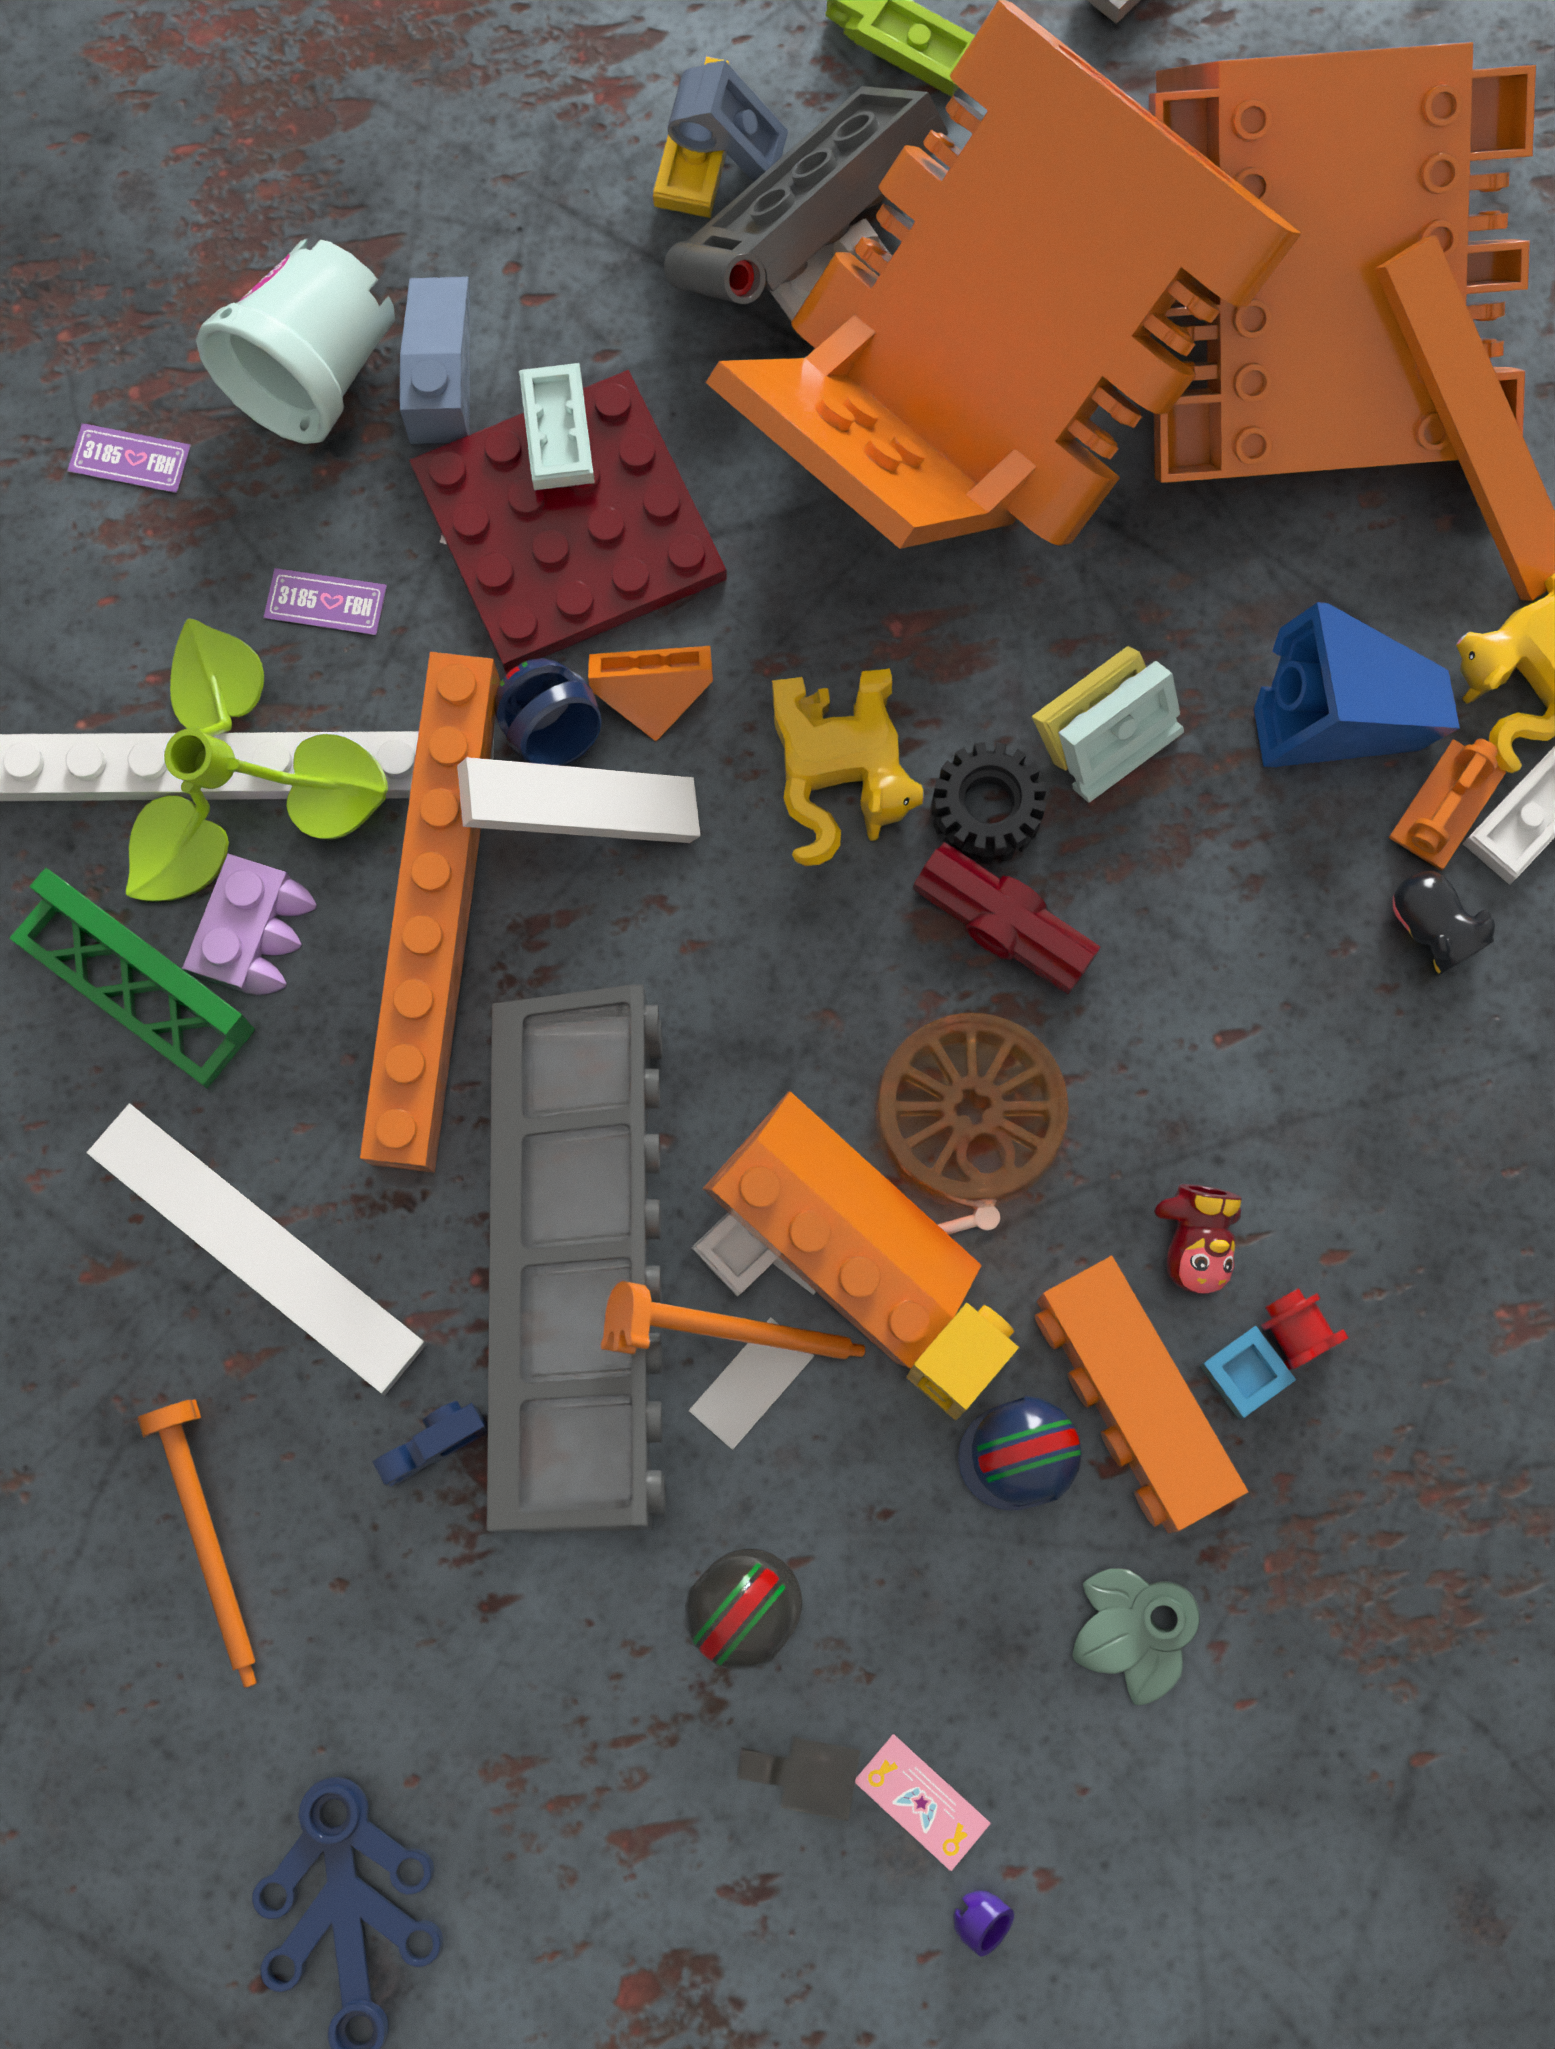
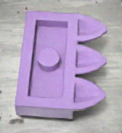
[182,854,317,995]

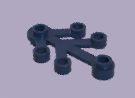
[252,1777,443,2049]

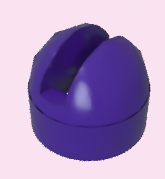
[953,1891,1014,1957]

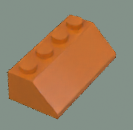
[703,1091,982,1369]

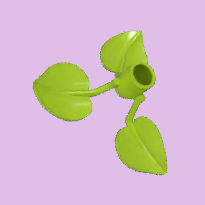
[126,619,388,901]

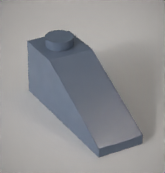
[400,277,470,444]

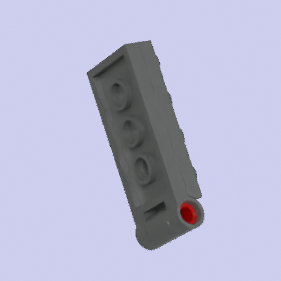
[664,86,949,304]

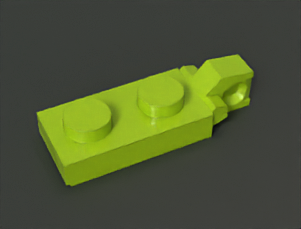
[825,0,975,97]

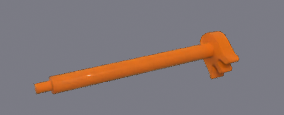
[601,1281,865,1360]
[137,1399,257,1688]

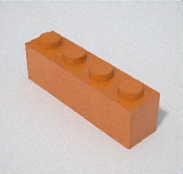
[1035,1255,1248,1534]

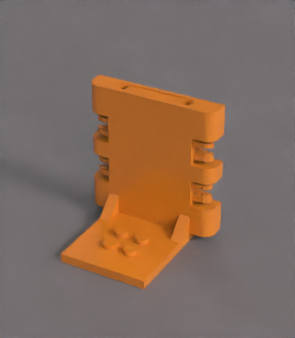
[706,0,1302,549]
[1149,42,1536,483]

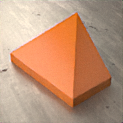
[588,646,713,741]

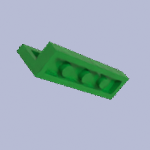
[9,867,255,1089]

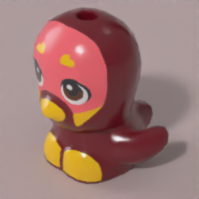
[1154,1184,1242,1294]

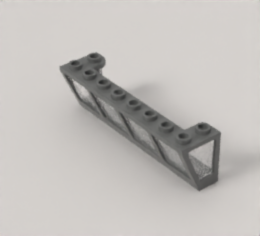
[487,985,666,1533]

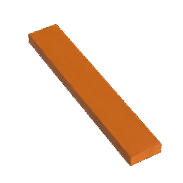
[1375,235,1555,601]

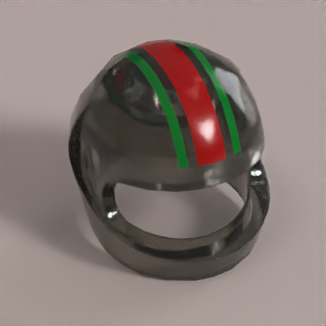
[685,1549,802,1671]

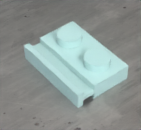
[1058,661,1184,803]

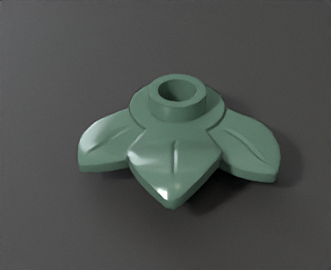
[1073,1568,1200,1705]

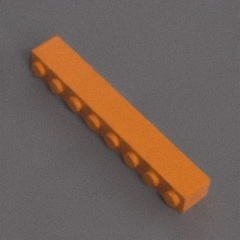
[360,652,501,1173]

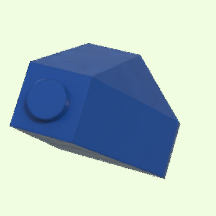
[1254,602,1460,767]

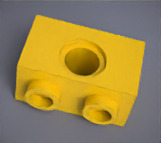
[906,1303,1019,1421]

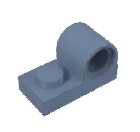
[667,60,788,182]

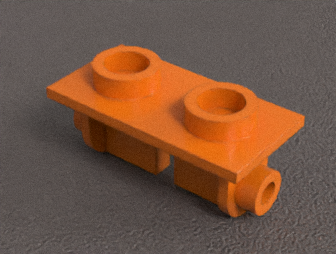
[1388,739,1506,871]

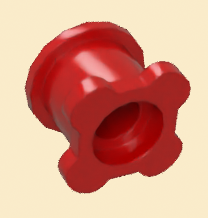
[1260,1288,1349,1370]

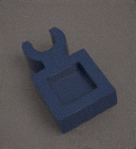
[372,1401,488,1487]

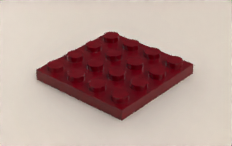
[409,369,727,673]

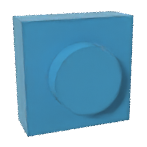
[1199,1326,1296,1420]

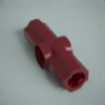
[913,842,1101,995]

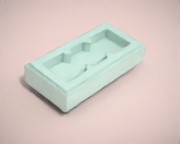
[519,363,595,490]

